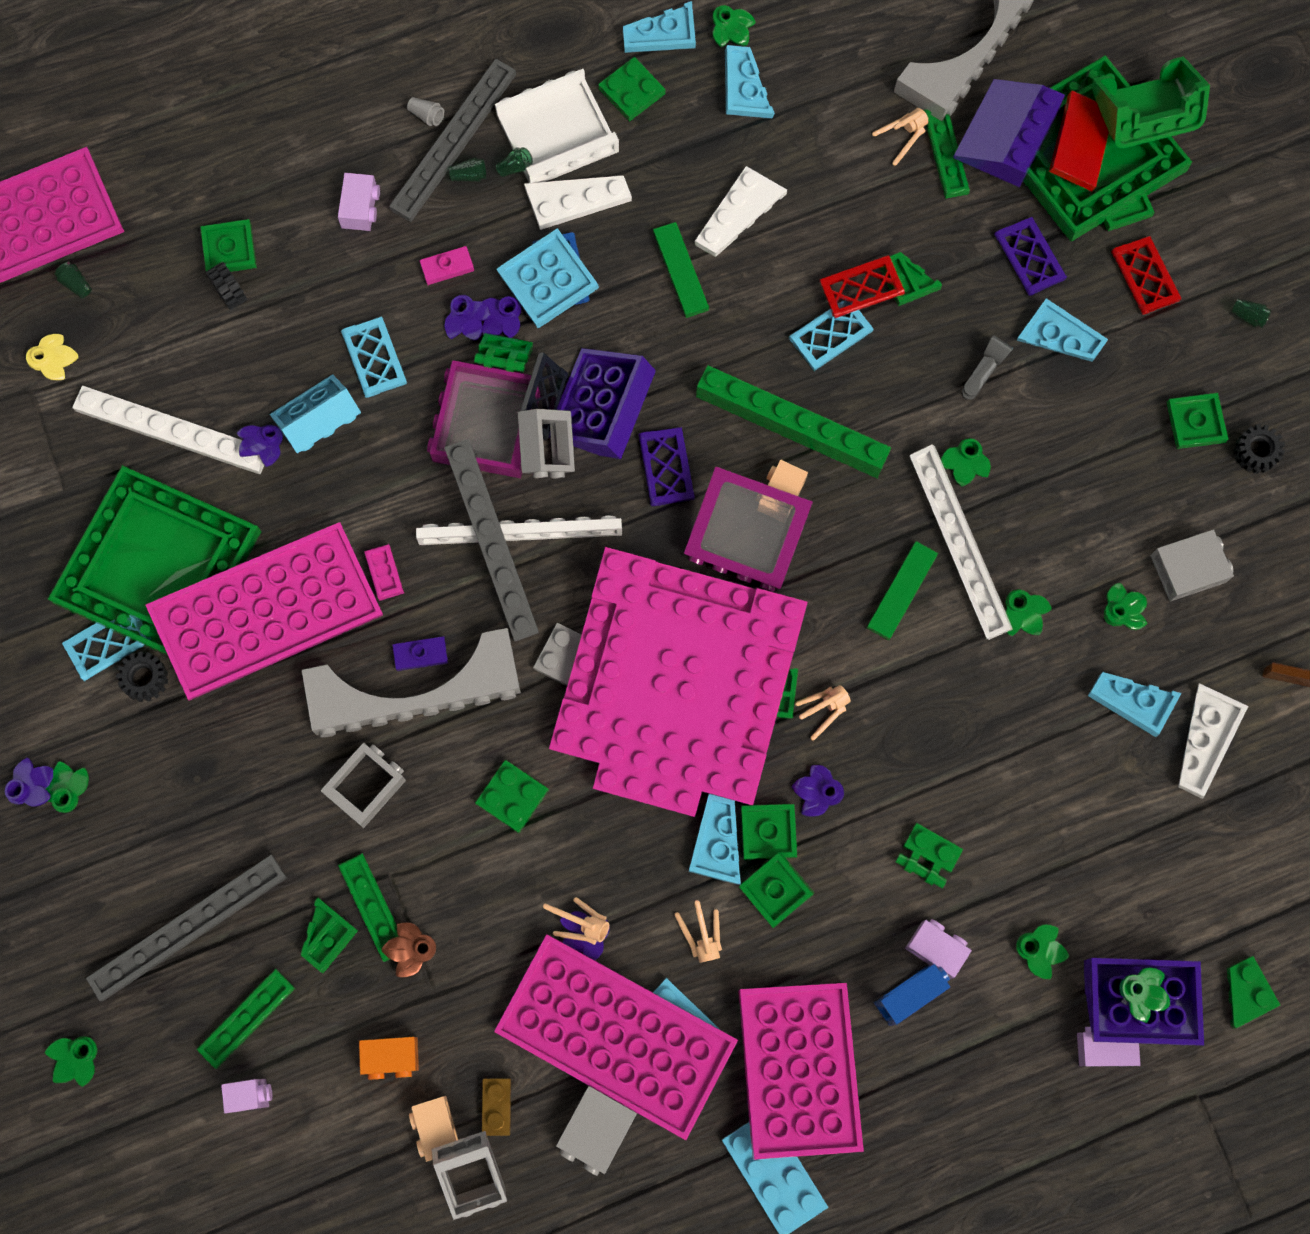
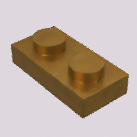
[482,1079,511,1136]

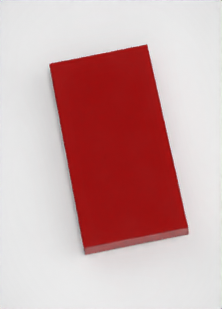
[1049,90,1109,191]

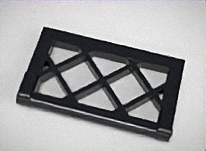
[520,352,568,440]

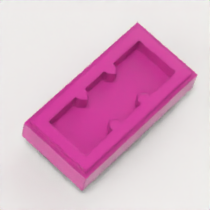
[420,246,474,285]
[364,544,404,601]

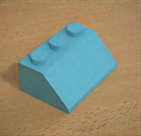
[270,374,361,453]

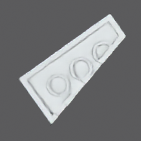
[695,166,787,257]
[524,176,632,230]
[1178,683,1248,799]

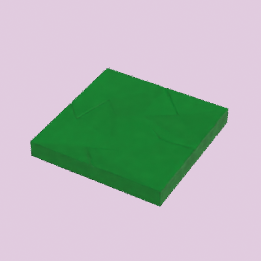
[1023,55,1192,242]
[48,465,261,657]

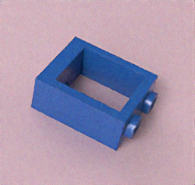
[874,964,950,1026]

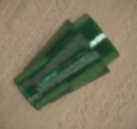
[496,147,533,177]
[449,157,486,182]
[55,261,92,299]
[1232,298,1272,328]

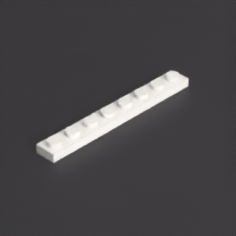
[72,386,264,474]
[910,445,1013,640]
[416,516,622,545]

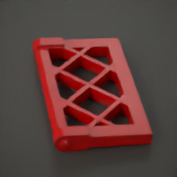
[1111,236,1182,315]
[820,255,905,319]

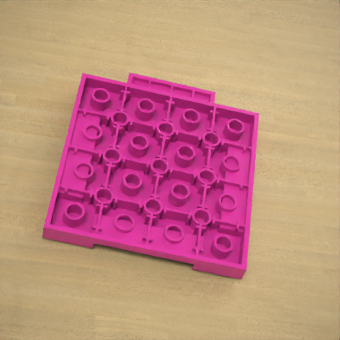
[549,547,808,817]

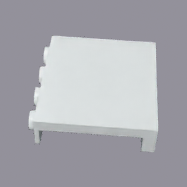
[495,69,619,183]

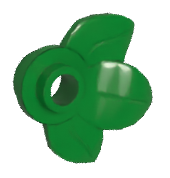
[712,5,756,48]
[941,438,991,487]
[1104,583,1147,630]
[1005,589,1052,636]
[45,761,89,813]
[1016,924,1069,979]
[1119,968,1170,1023]
[45,1037,98,1087]

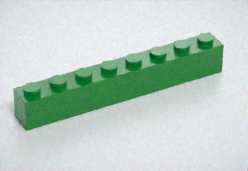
[696,365,891,479]

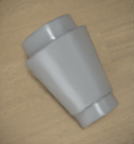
[407,97,444,126]

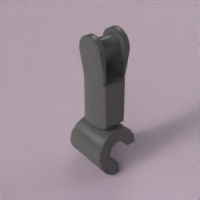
[962,335,1013,400]

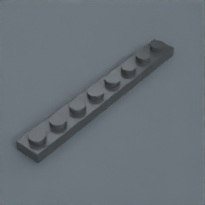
[389,59,516,222]
[444,439,539,641]
[86,855,287,1001]

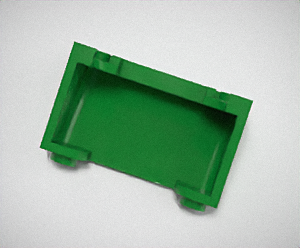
[1092,56,1210,148]

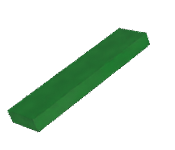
[924,109,970,199]
[653,222,709,318]
[867,541,938,641]
[338,853,399,962]
[196,969,296,1069]

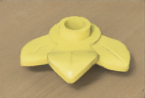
[26,334,78,380]

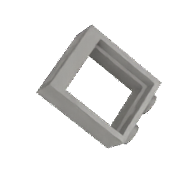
[518,409,575,478]
[321,743,406,828]
[432,1131,507,1220]

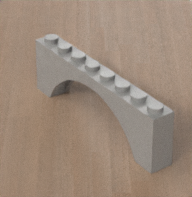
[894,0,1034,121]
[302,628,521,737]

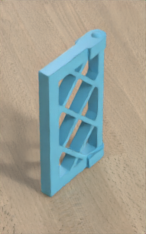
[789,300,874,371]
[341,317,407,398]
[62,616,152,681]

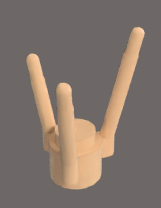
[872,108,928,166]
[795,685,851,740]
[543,897,609,945]
[675,900,722,963]

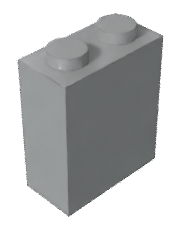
[1150,530,1234,602]
[556,1086,637,1176]

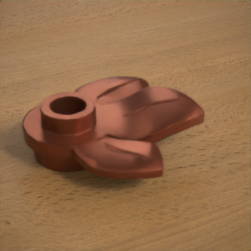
[382,922,436,977]

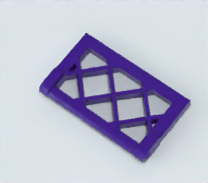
[994,217,1067,296]
[638,427,695,506]

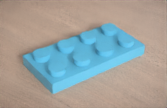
[722,1122,828,1234]

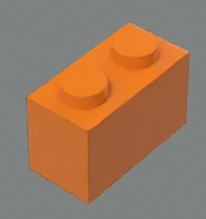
[359,1037,419,1080]

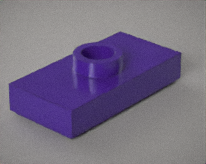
[393,636,448,671]

